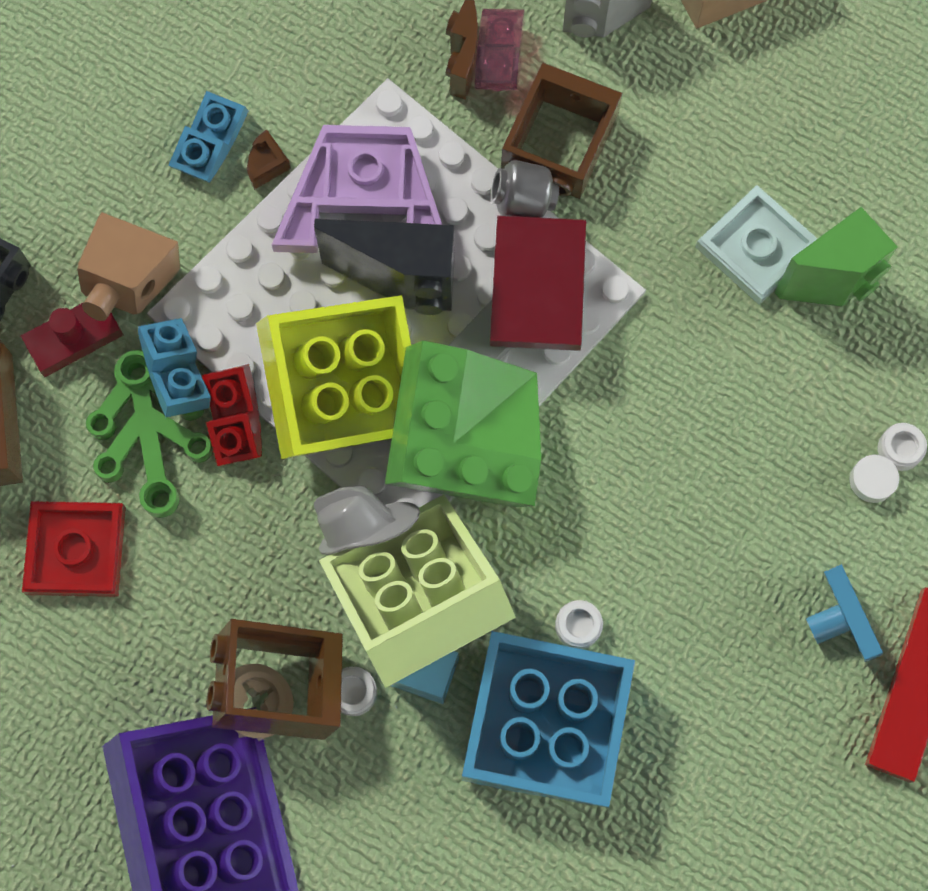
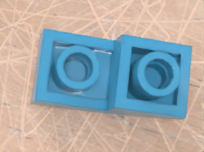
[168,91,249,183]
[138,318,211,418]

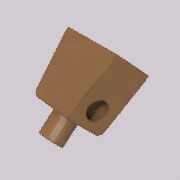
[77,212,180,321]

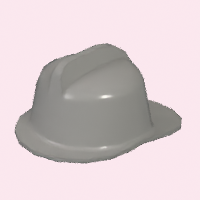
[314,486,420,555]

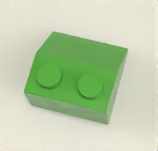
[774,207,898,307]

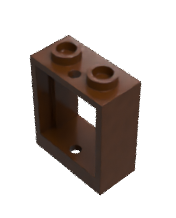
[501,62,623,199]
[206,619,343,740]

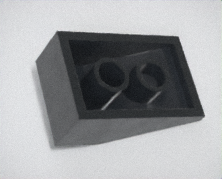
[314,219,454,315]

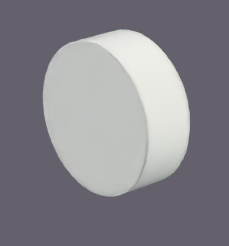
[878,423,927,471]
[850,455,899,503]
[555,600,603,649]
[341,667,377,716]

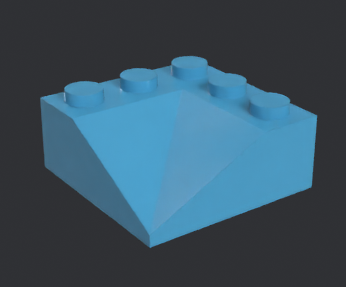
[462,631,635,808]

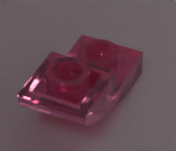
[474,9,525,91]

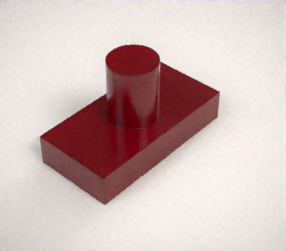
[20,302,124,378]

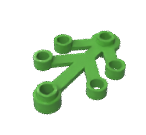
[86,350,213,518]

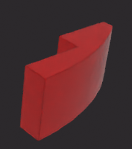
[202,364,262,466]

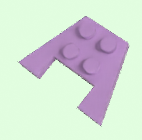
[272,125,442,253]

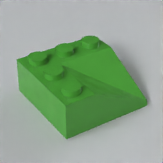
[385,340,541,507]

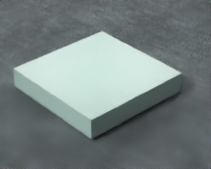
[695,185,817,305]

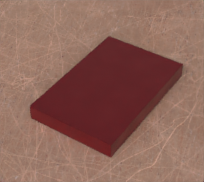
[490,215,586,351]

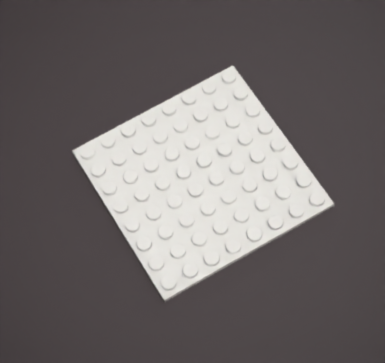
[147,78,646,508]

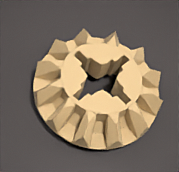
[233,664,293,741]

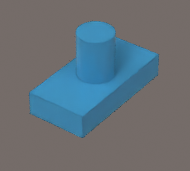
[806,564,883,662]

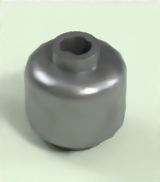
[491,160,559,218]

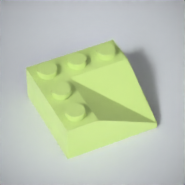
[319,494,516,688]

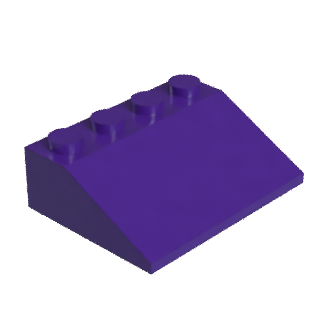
[102,707,299,891]

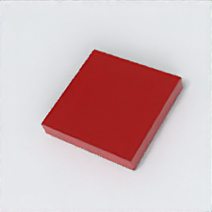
[22,501,126,597]

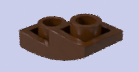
[445,0,478,100]

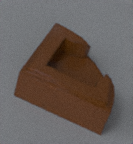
[247,130,291,190]

